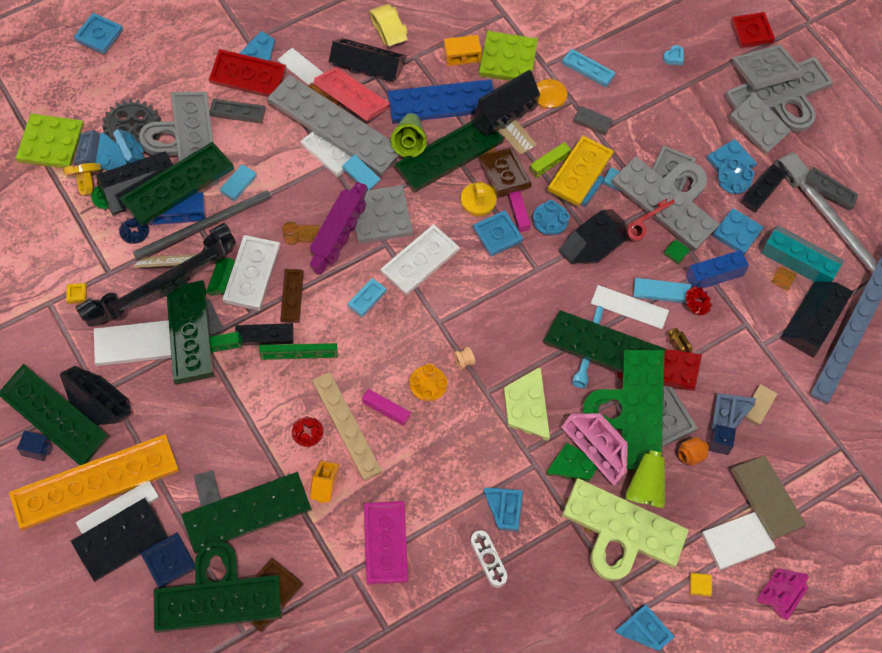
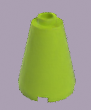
[391,113,427,157]
[625,450,666,508]

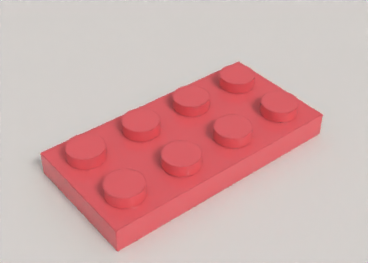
[313,67,390,121]

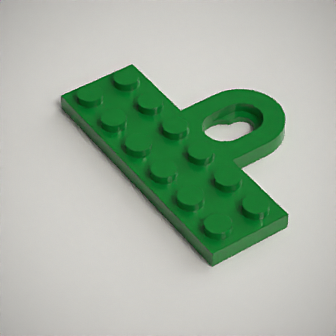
[583,350,665,470]

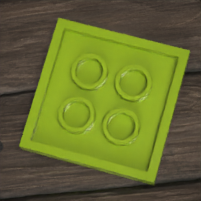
[479,31,538,81]
[16,113,84,168]

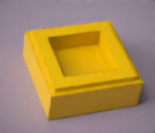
[66,283,87,304]
[690,573,712,597]

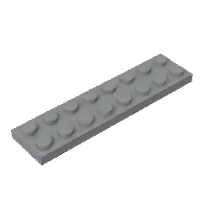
[267,75,400,176]

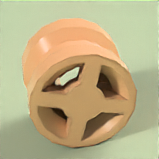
[454,347,476,370]

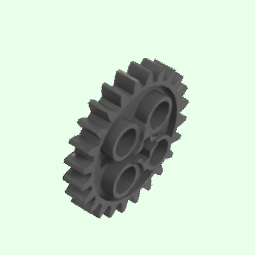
[102,99,162,143]

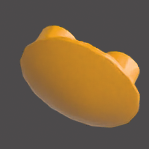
[537,79,568,109]
[409,363,448,401]

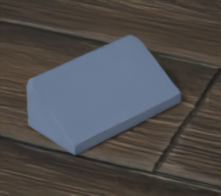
[74,130,100,165]

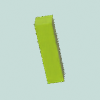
[529,142,572,178]

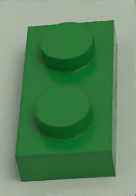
[206,258,235,296]

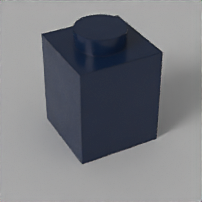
[709,424,736,455]
[17,430,52,461]

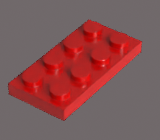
[209,49,287,97]
[617,349,702,391]

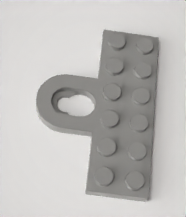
[725,57,833,132]
[139,91,218,185]
[611,156,720,251]

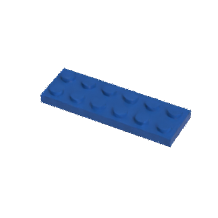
[388,79,494,124]

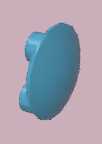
[717,158,754,194]
[533,200,570,235]

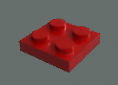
[731,12,775,48]

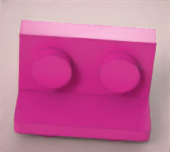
[757,568,809,620]

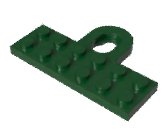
[154,541,282,633]

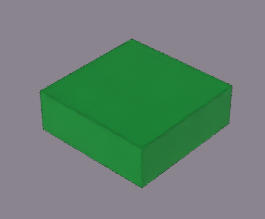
[664,239,690,265]

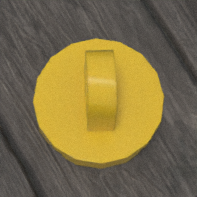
[63,163,102,195]
[461,182,497,217]

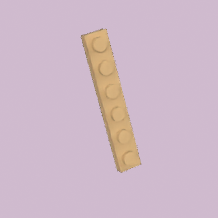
[312,372,382,482]

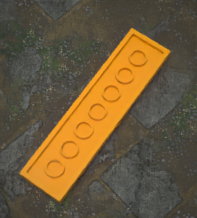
[9,434,179,531]

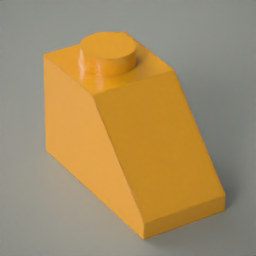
[310,460,340,503]

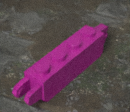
[310,182,368,275]

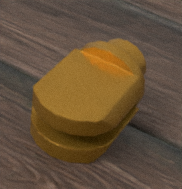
[668,328,693,353]

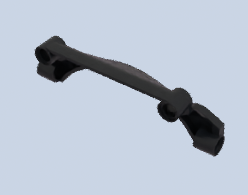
[75,223,236,326]

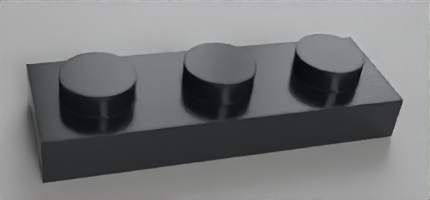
[741,164,788,212]
[235,323,294,346]

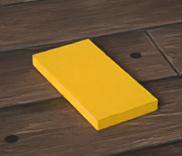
[547,135,614,207]

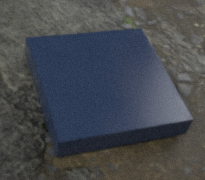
[140,532,195,589]

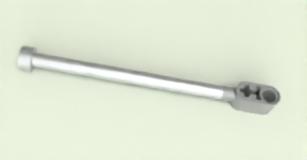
[775,152,878,274]

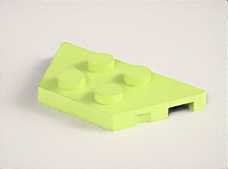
[504,368,550,441]

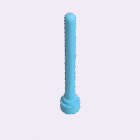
[572,306,604,388]

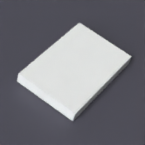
[300,132,351,177]
[701,512,776,571]

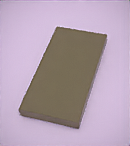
[731,456,806,540]

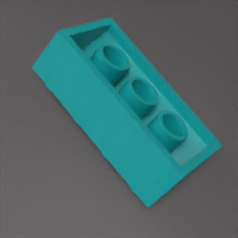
[761,225,844,282]

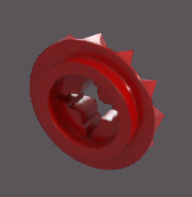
[685,286,713,316]
[291,416,324,447]

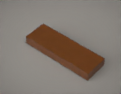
[280,269,304,323]

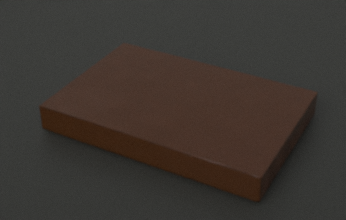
[479,148,532,197]
[249,558,304,633]

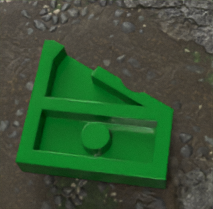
[546,442,598,482]

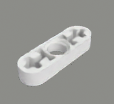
[471,530,507,588]

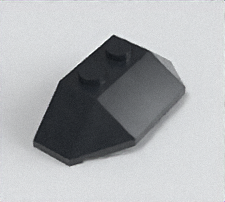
[559,209,626,264]
[60,366,131,425]

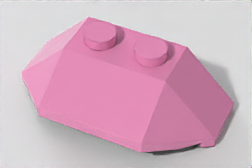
[561,413,627,486]

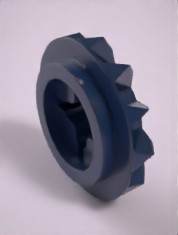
[119,217,149,244]

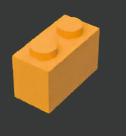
[443,35,482,66]

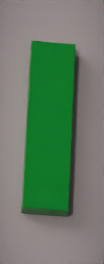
[259,343,338,360]

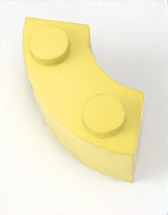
[369,4,408,46]

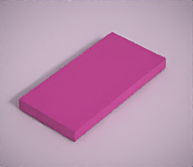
[364,501,408,585]

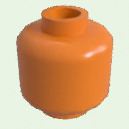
[678,437,709,466]

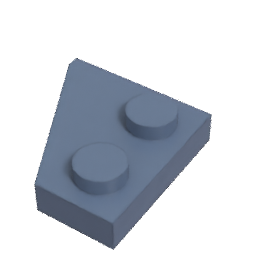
[712,393,756,431]

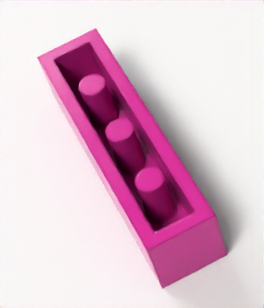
[507,191,530,232]
[362,389,411,426]

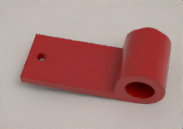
[627,199,675,242]

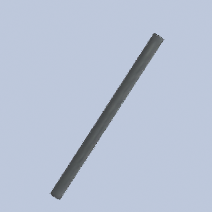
[133,190,271,260]

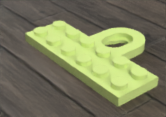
[562,479,689,581]

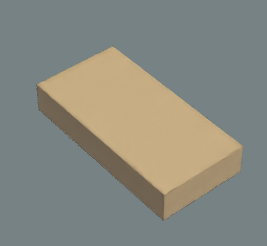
[744,384,777,427]

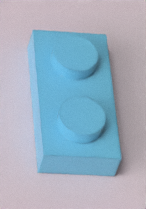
[348,278,387,318]

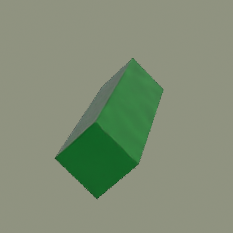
[210,331,242,353]

